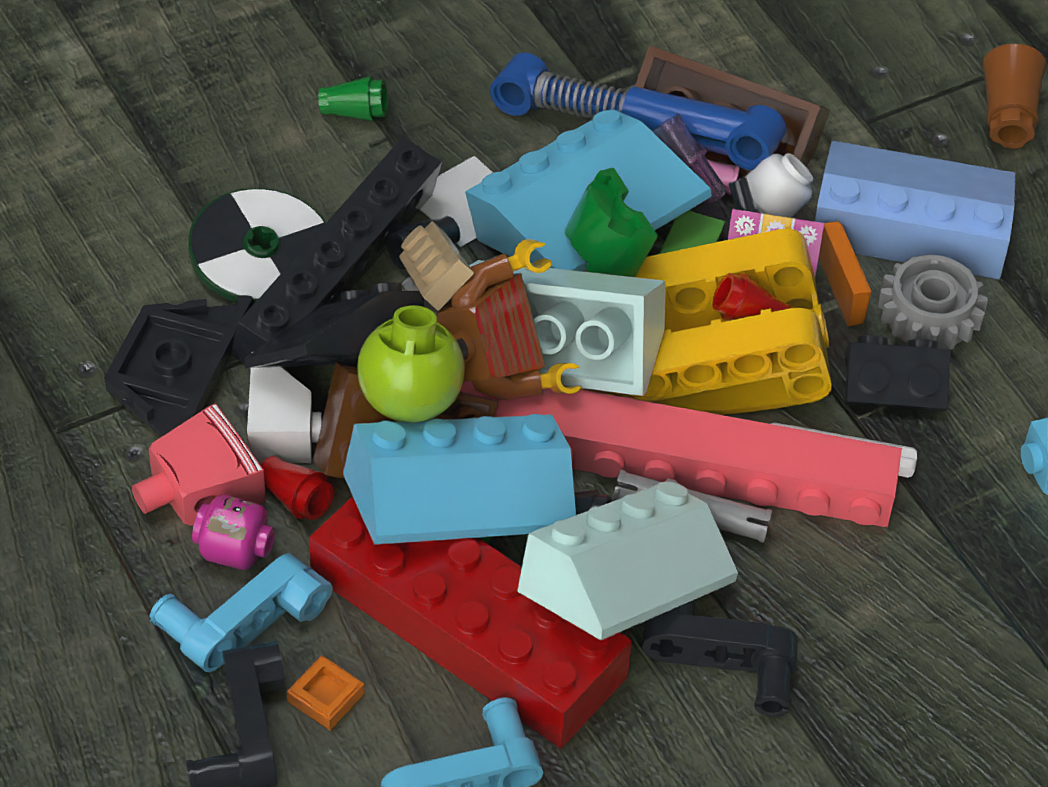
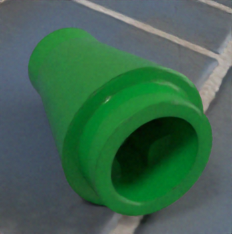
[318,76,388,122]

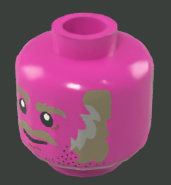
[192,495,275,570]

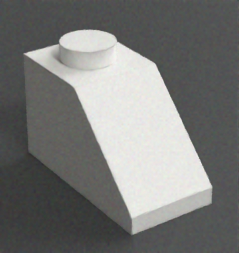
[247,352,322,463]

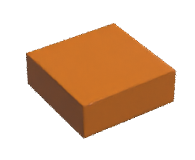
[287,655,365,731]

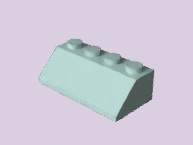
[469,260,665,396]
[518,482,738,640]

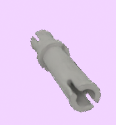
[612,470,772,543]

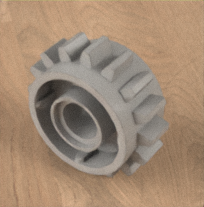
[878,255,988,349]

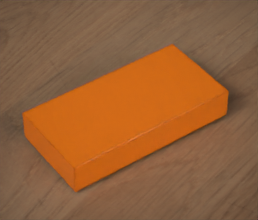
[819,221,871,326]

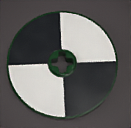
[188,188,326,304]

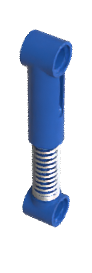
[490,53,786,170]

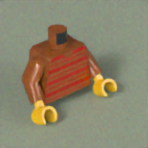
[436,239,582,400]

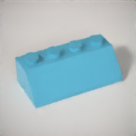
[343,414,576,544]

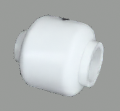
[745,153,813,218]

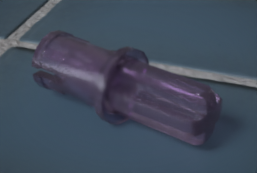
[653,113,726,205]

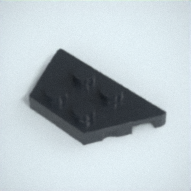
[104,295,253,437]

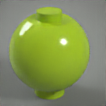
[357,306,465,423]

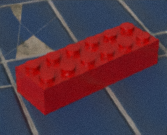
[309,496,632,749]

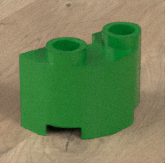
[564,168,658,277]

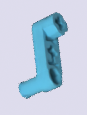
[150,553,333,672]
[380,698,543,787]

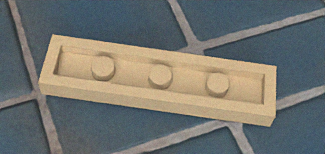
[399,221,474,311]

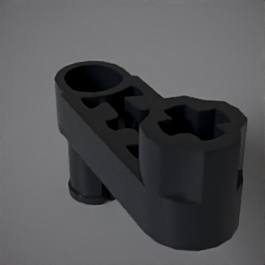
[642,601,798,717]
[186,641,285,787]

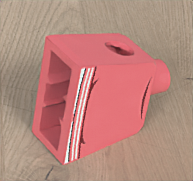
[132,403,266,526]

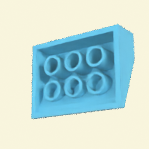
[465,109,712,272]

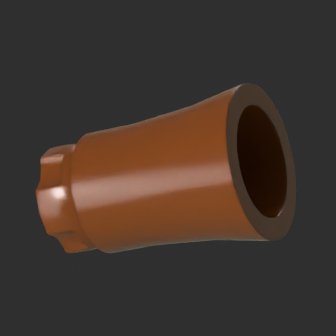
[982,44,1046,149]

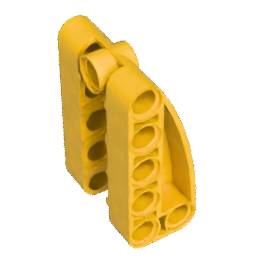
[581,228,832,415]

